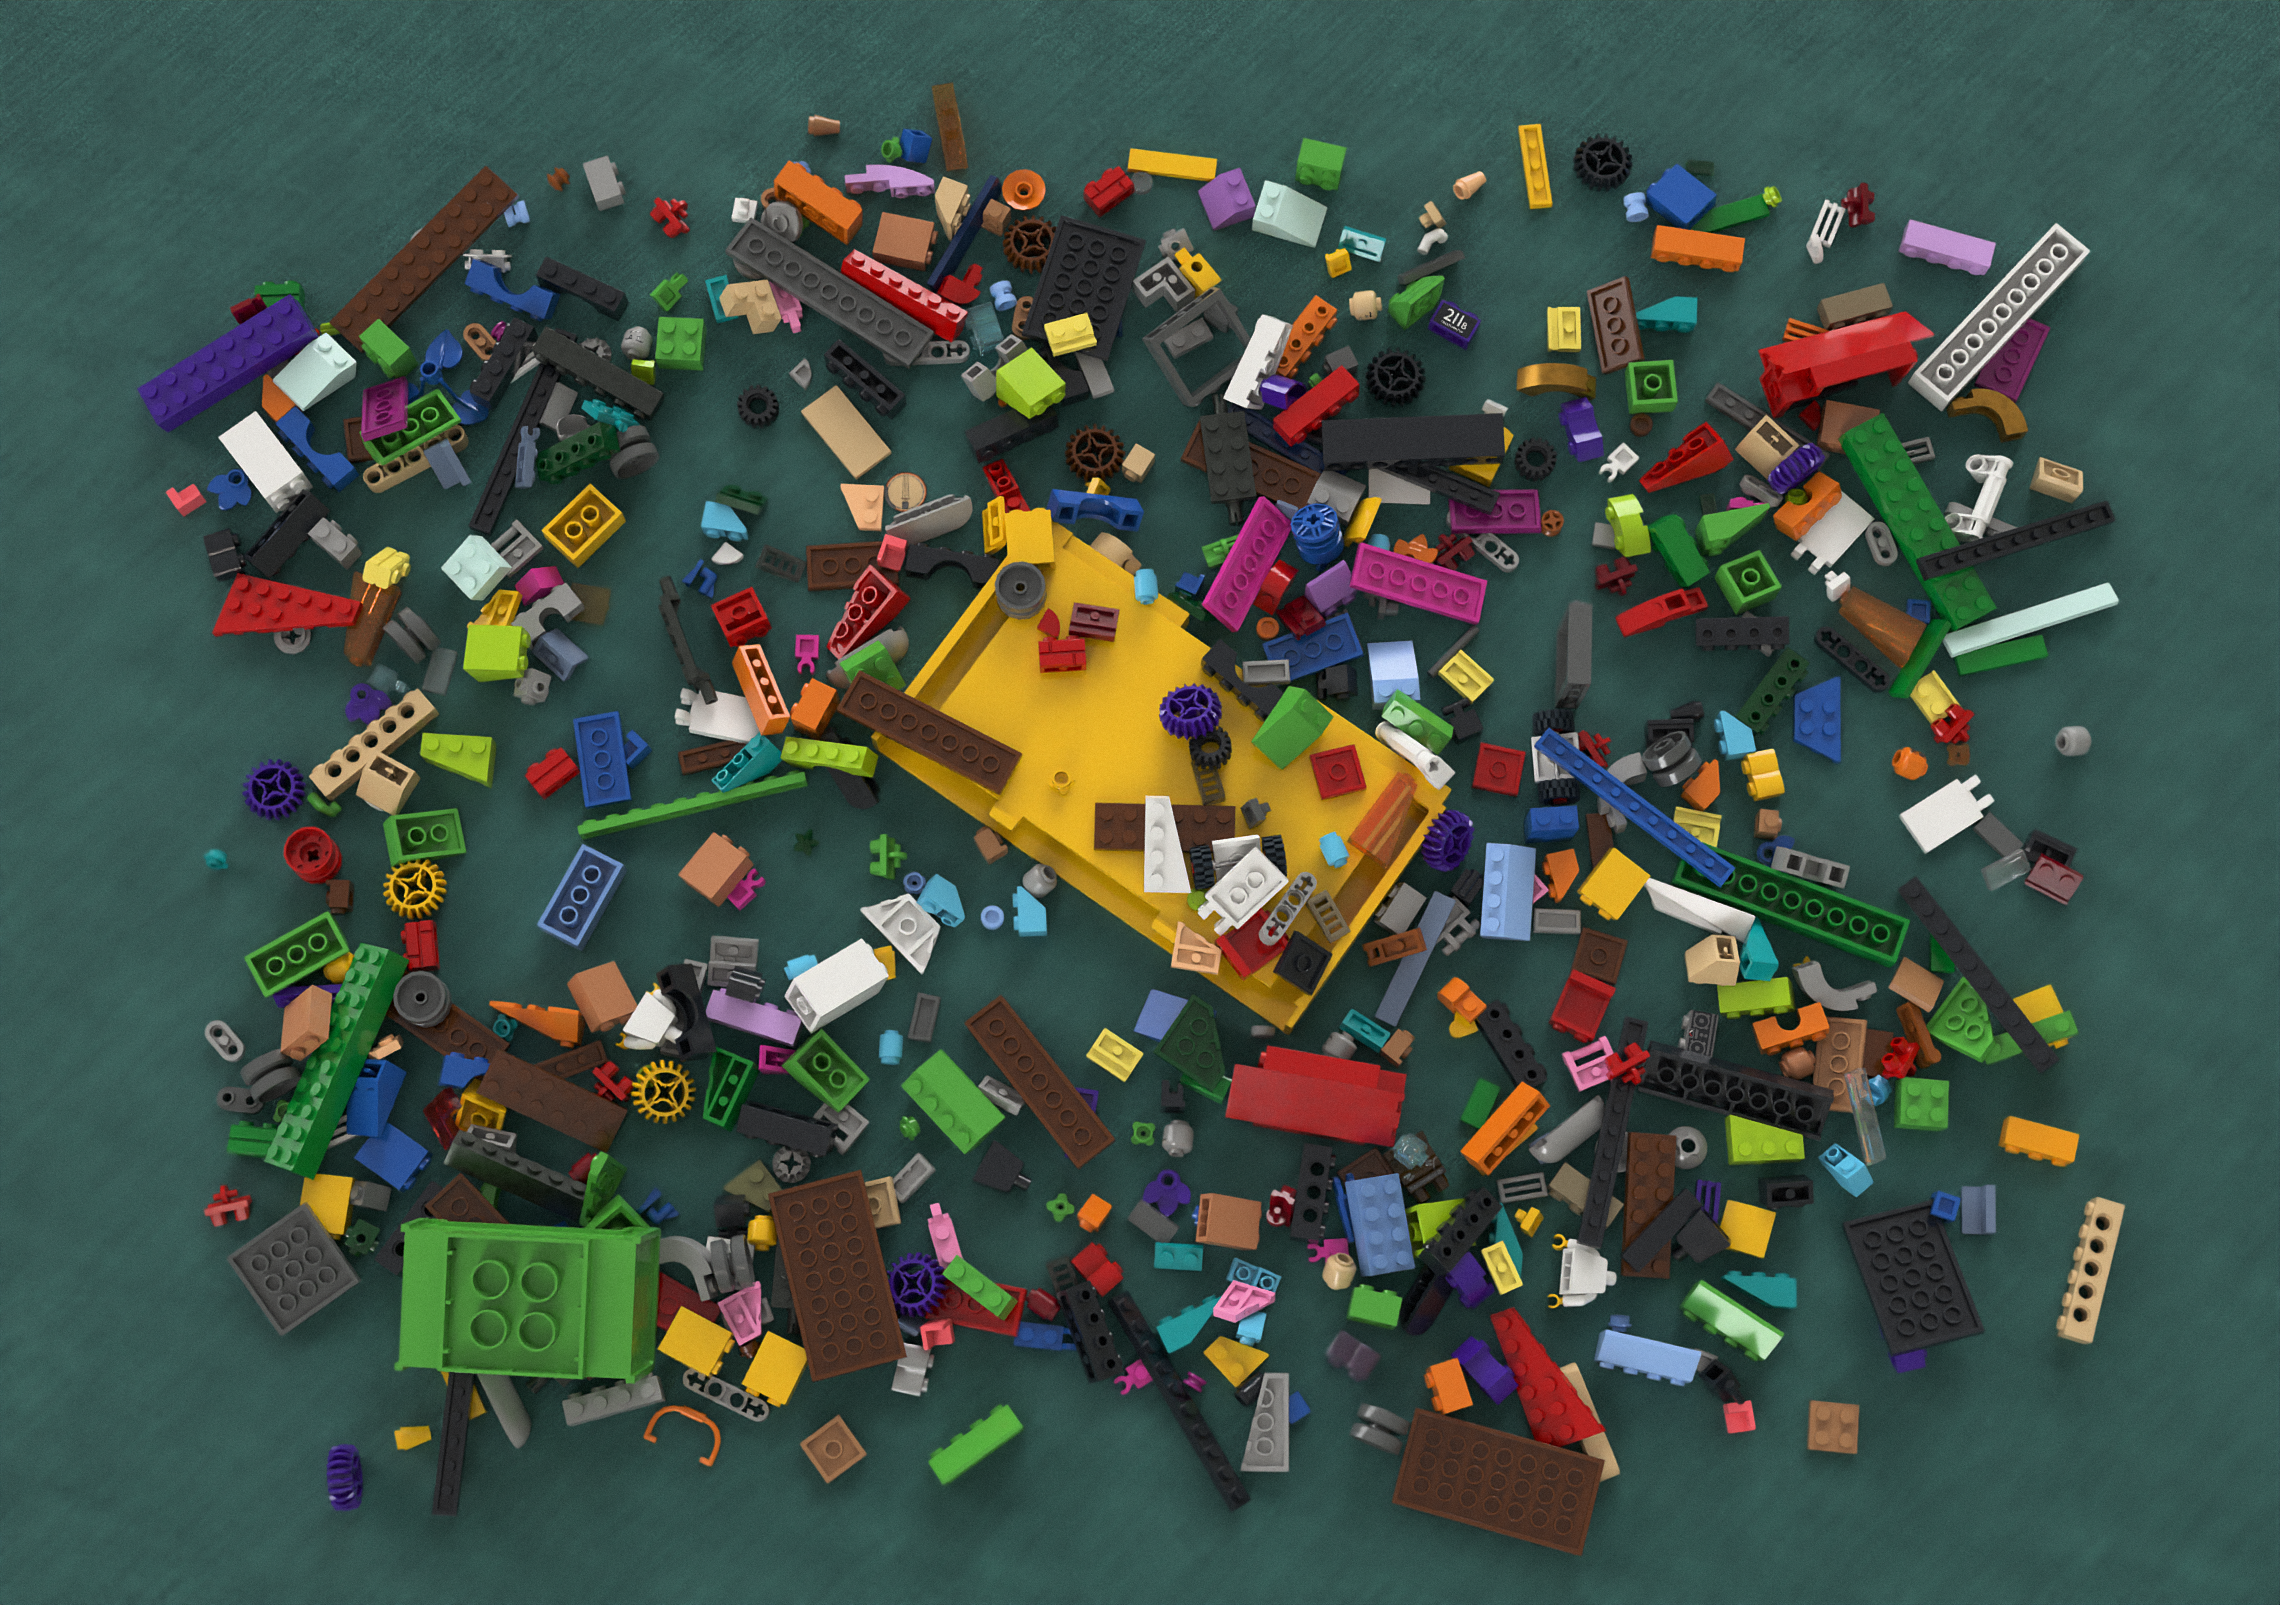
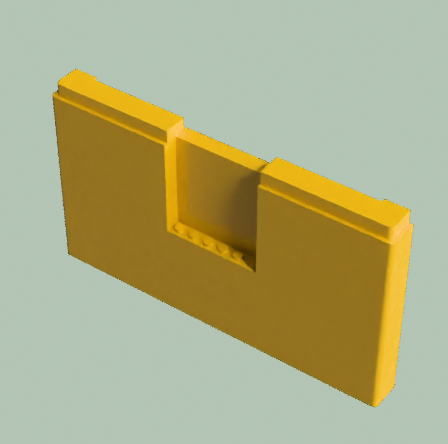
[871,519,1452,1035]

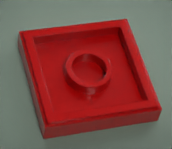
[1472,743,1526,797]
[1309,744,1367,801]

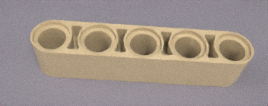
[363,425,469,493]
[1560,1362,1620,1482]

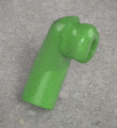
[307,792,342,817]

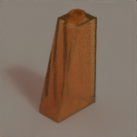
[344,571,402,667]
[1838,586,1927,669]
[1347,771,1417,869]

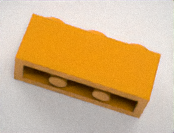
[1998,1116,2080,1167]

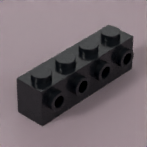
[470,317,538,411]
[824,339,907,420]
[964,405,1059,464]
[243,489,330,578]
[1696,616,1789,651]
[1474,999,1548,1089]
[736,1100,838,1158]
[1419,1186,1503,1277]
[1056,1281,1123,1384]

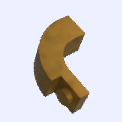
[1516,363,1596,400]
[1946,389,2028,443]

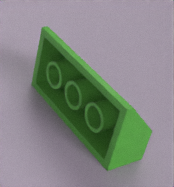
[359,389,462,466]
[244,911,350,998]
[901,1049,1006,1154]
[1679,1280,1785,1362]
[928,1404,1025,1487]

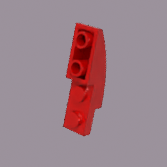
[982,459,1031,513]
[1615,587,1708,638]

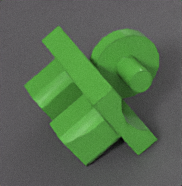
[1202,534,1239,569]
[870,834,907,880]

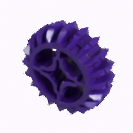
[1767,443,1825,494]
[1159,683,1222,740]
[242,759,306,821]
[1421,809,1474,872]
[887,1252,948,1318]
[326,1444,364,1511]

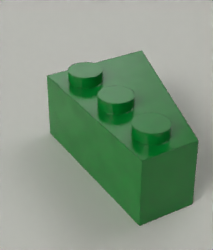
[1647,514,1710,587]
[703,1047,760,1133]

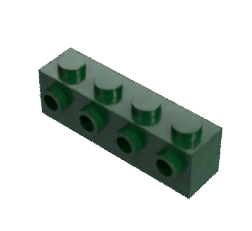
[536,422,620,485]
[1735,647,1810,738]

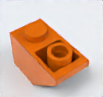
[262,374,302,422]
[1681,759,1720,812]
[1542,849,1580,903]
[1077,1193,1113,1233]

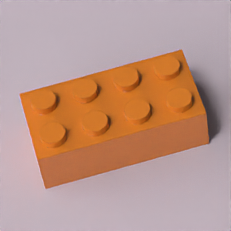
[774,160,863,246]

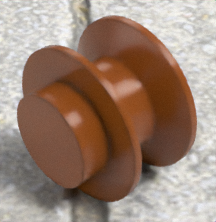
[547,167,570,191]

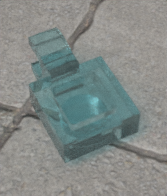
[367,663,410,696]

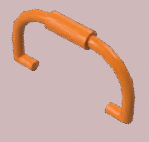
[643,1405,721,1467]

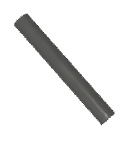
[1427,625,1480,678]

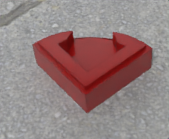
[1798,400,1821,432]
[1037,608,1060,640]

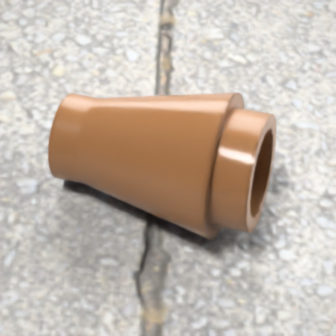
[808,115,840,136]

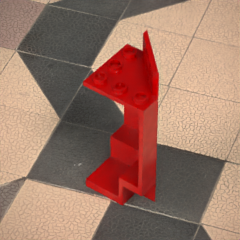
[1758,311,1935,419]
[1225,1045,1407,1147]

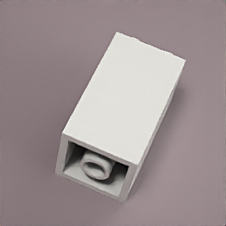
[218,411,313,513]
[785,939,889,1034]

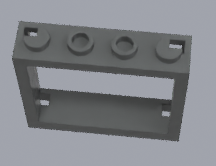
[1142,287,1251,407]
[1555,600,1592,709]

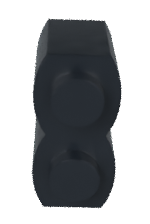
[203,528,248,582]
[725,966,766,1003]

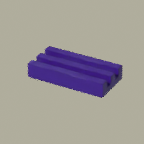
[1695,1179,1721,1223]

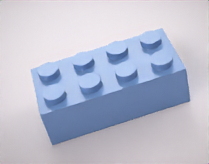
[537,844,627,951]
[1345,1173,1415,1277]

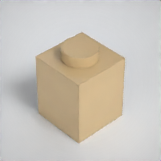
[1122,443,1155,483]

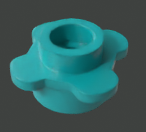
[203,849,229,870]
[493,1014,518,1041]

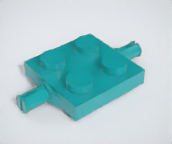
[582,399,640,432]

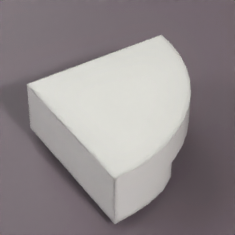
[1806,234,1823,264]
[712,542,744,565]

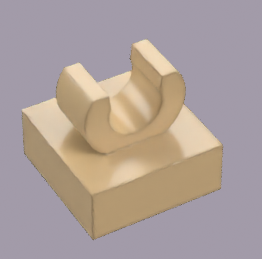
[1419,201,1446,228]

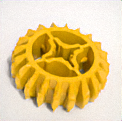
[383,859,447,920]
[631,1060,696,1124]

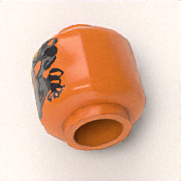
[1892,747,1928,780]

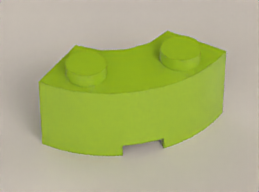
[1605,494,1651,557]

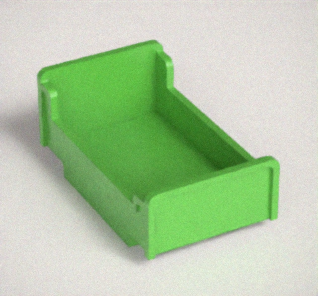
[394,1218,661,1384]

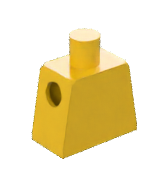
[1174,247,1221,299]

